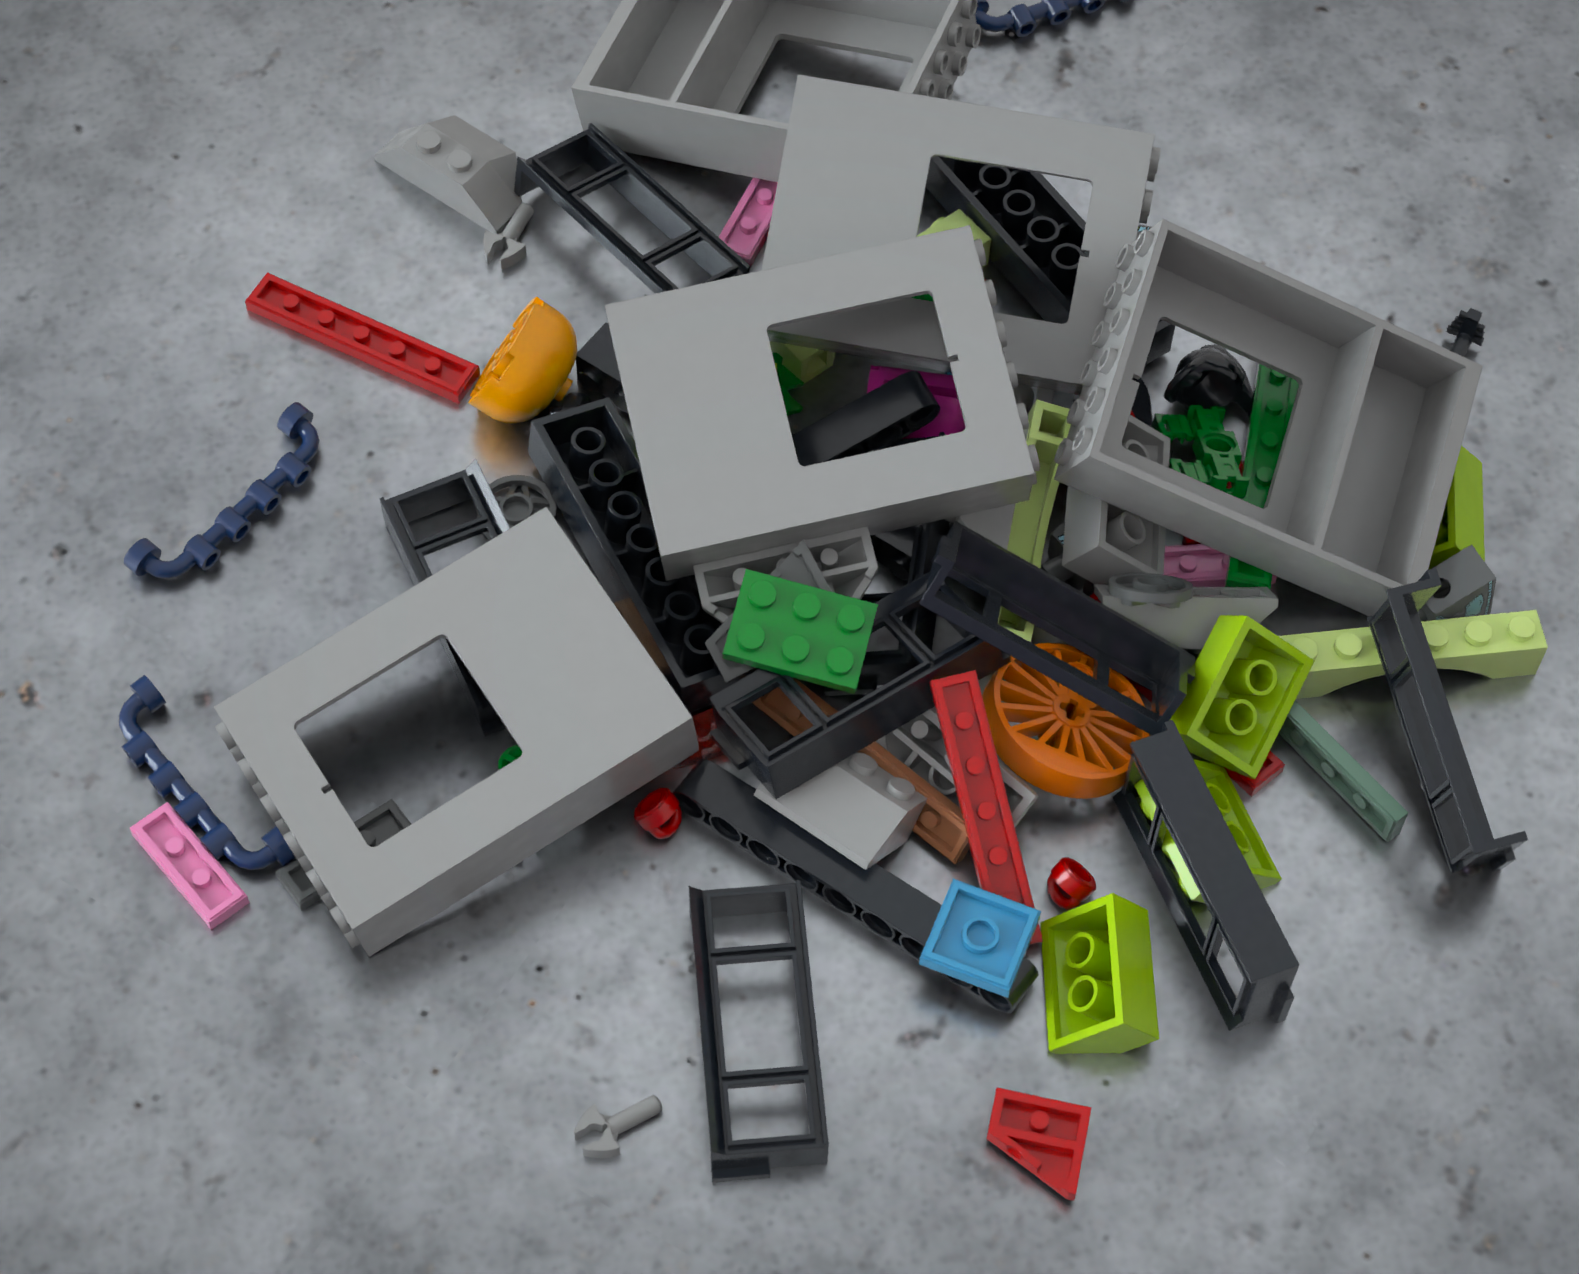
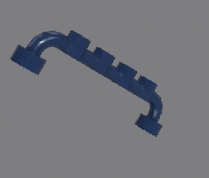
[975,0,1128,37]
[124,402,320,579]
[119,675,295,870]

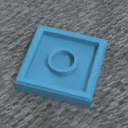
[919,879,1041,998]

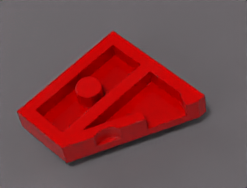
[986,1087,1092,1201]

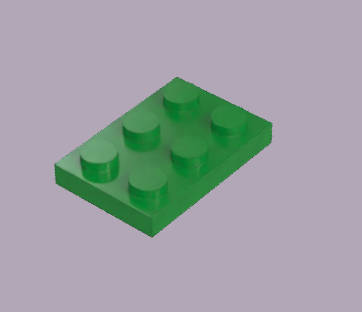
[722,569,878,694]

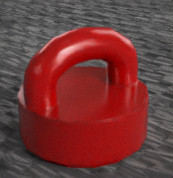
[634,788,682,839]
[1047,857,1096,910]

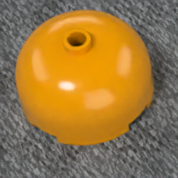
[468,296,577,423]

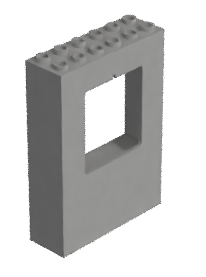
[571,0,981,182]
[761,74,1161,395]
[1054,219,1483,616]
[605,225,1040,581]
[214,507,699,957]

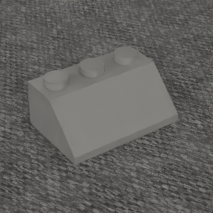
[754,752,928,870]

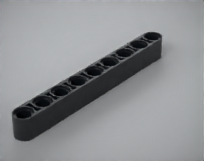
[673,759,1038,1013]

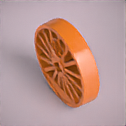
[982,643,1150,799]

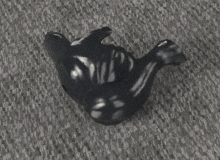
[1163,344,1253,419]

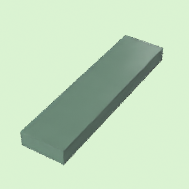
[1278,700,1408,842]

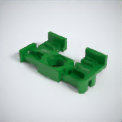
[1153,405,1250,498]

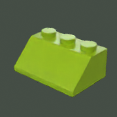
[1428,445,1485,570]
[1169,615,1315,779]
[1134,759,1282,903]
[1040,893,1159,1054]

